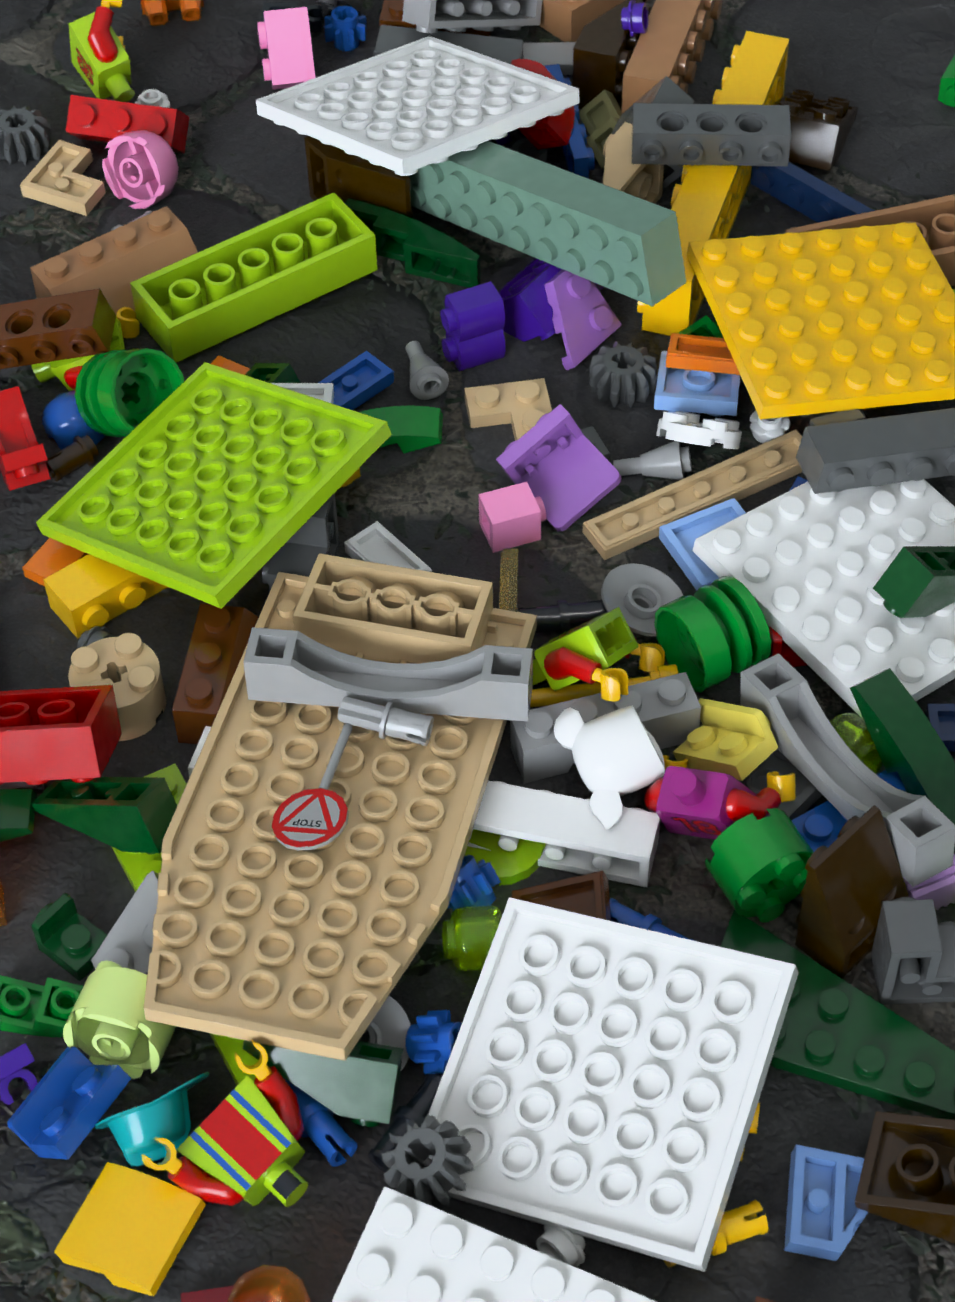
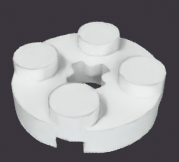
[656,411,742,449]

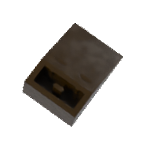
[573,0,651,109]
[773,89,858,171]
[304,136,413,219]
[795,805,909,979]

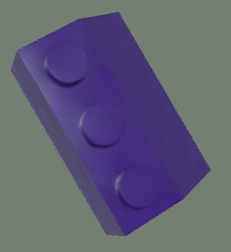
[498,258,604,342]

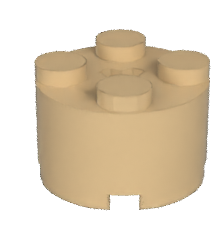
[68,633,166,741]

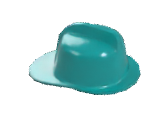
[95,1072,209,1167]

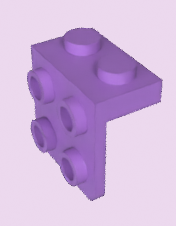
[496,404,622,531]

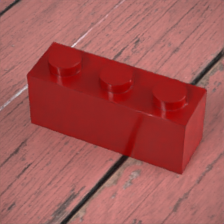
[66,95,190,153]

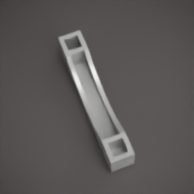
[243,627,533,722]
[740,653,955,887]

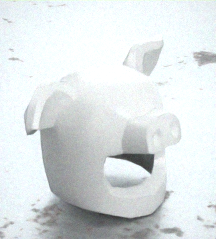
[554,705,665,829]

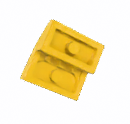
[54,1162,206,1296]

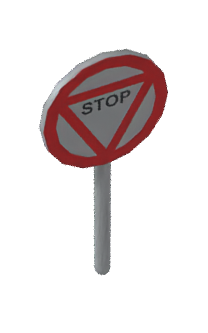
[272,723,352,851]

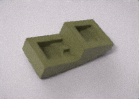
[579,90,623,169]

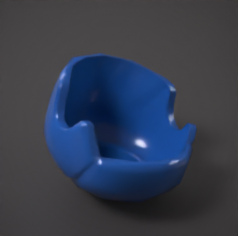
[42,390,106,449]

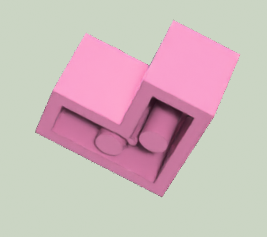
[257,7,316,90]

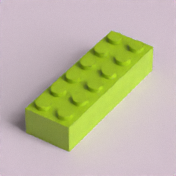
[130,192,377,363]

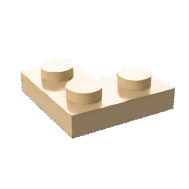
[20,140,106,216]
[464,378,552,440]

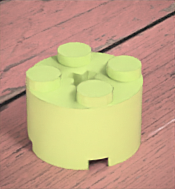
[63,961,176,1079]

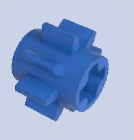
[324,6,367,51]
[448,855,501,916]
[406,1010,462,1074]

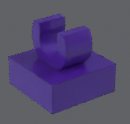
[0,1043,38,1105]

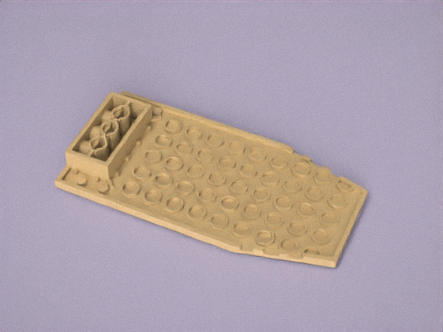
[144,553,537,1061]

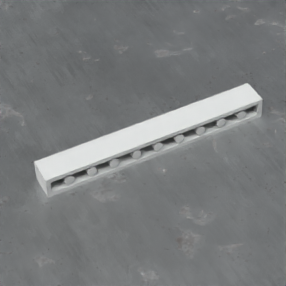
[188,726,660,887]

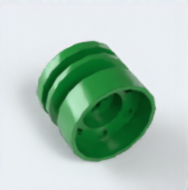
[75,348,184,437]
[654,576,772,693]

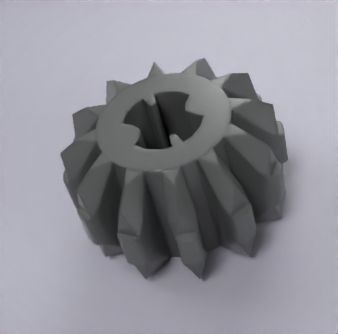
[0,105,52,165]
[589,341,657,409]
[381,1114,474,1205]

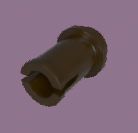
[46,435,100,482]

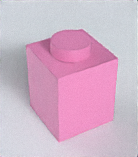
[478,482,546,553]

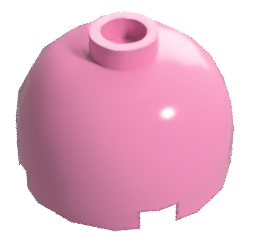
[102,130,178,209]

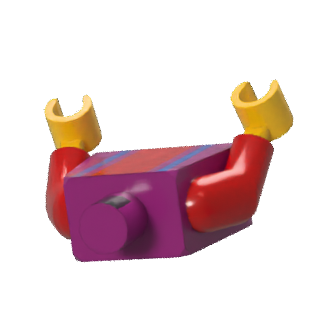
[645,755,796,839]

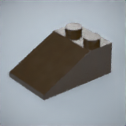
[854,1111,955,1244]

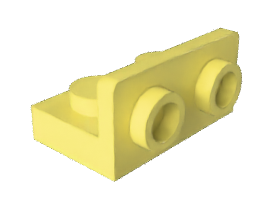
[673,698,779,781]

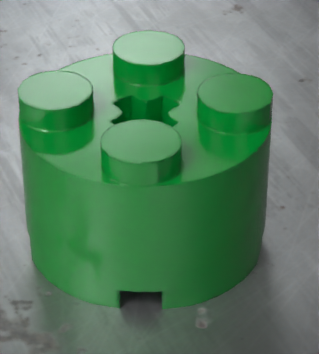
[705,808,814,923]

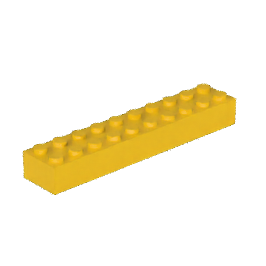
[637,31,789,336]

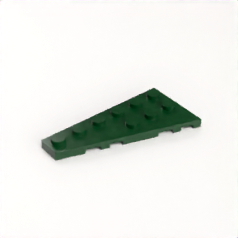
[721,910,955,1120]

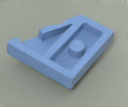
[784,1144,868,1261]

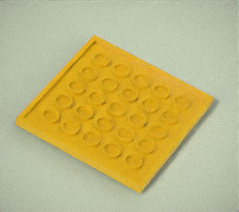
[687,222,955,420]

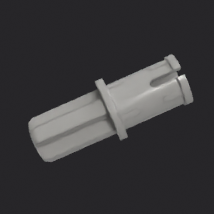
[338,697,434,746]

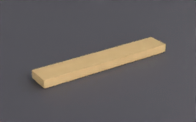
[582,429,802,560]

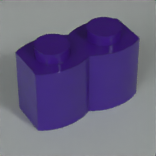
[440,281,505,372]

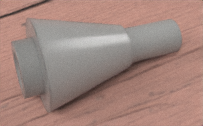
[405,341,449,400]
[613,441,692,480]

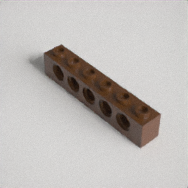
[0,288,116,369]

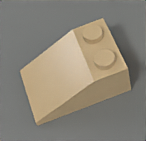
[602,122,664,204]

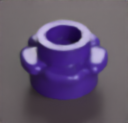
[621,0,648,37]

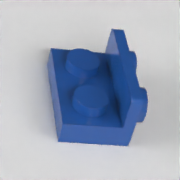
[7,1047,132,1160]

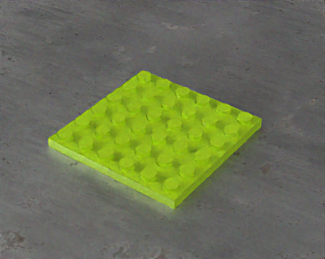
[36,362,392,609]

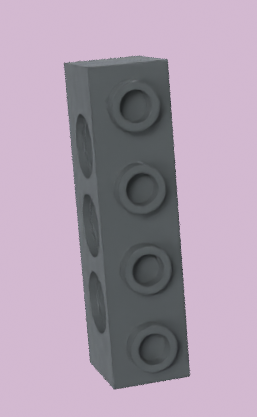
[632,103,791,166]

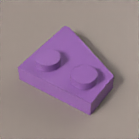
[544,269,622,370]

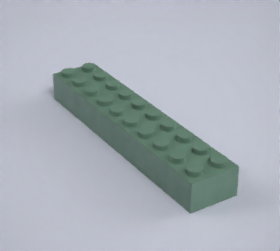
[409,141,687,307]

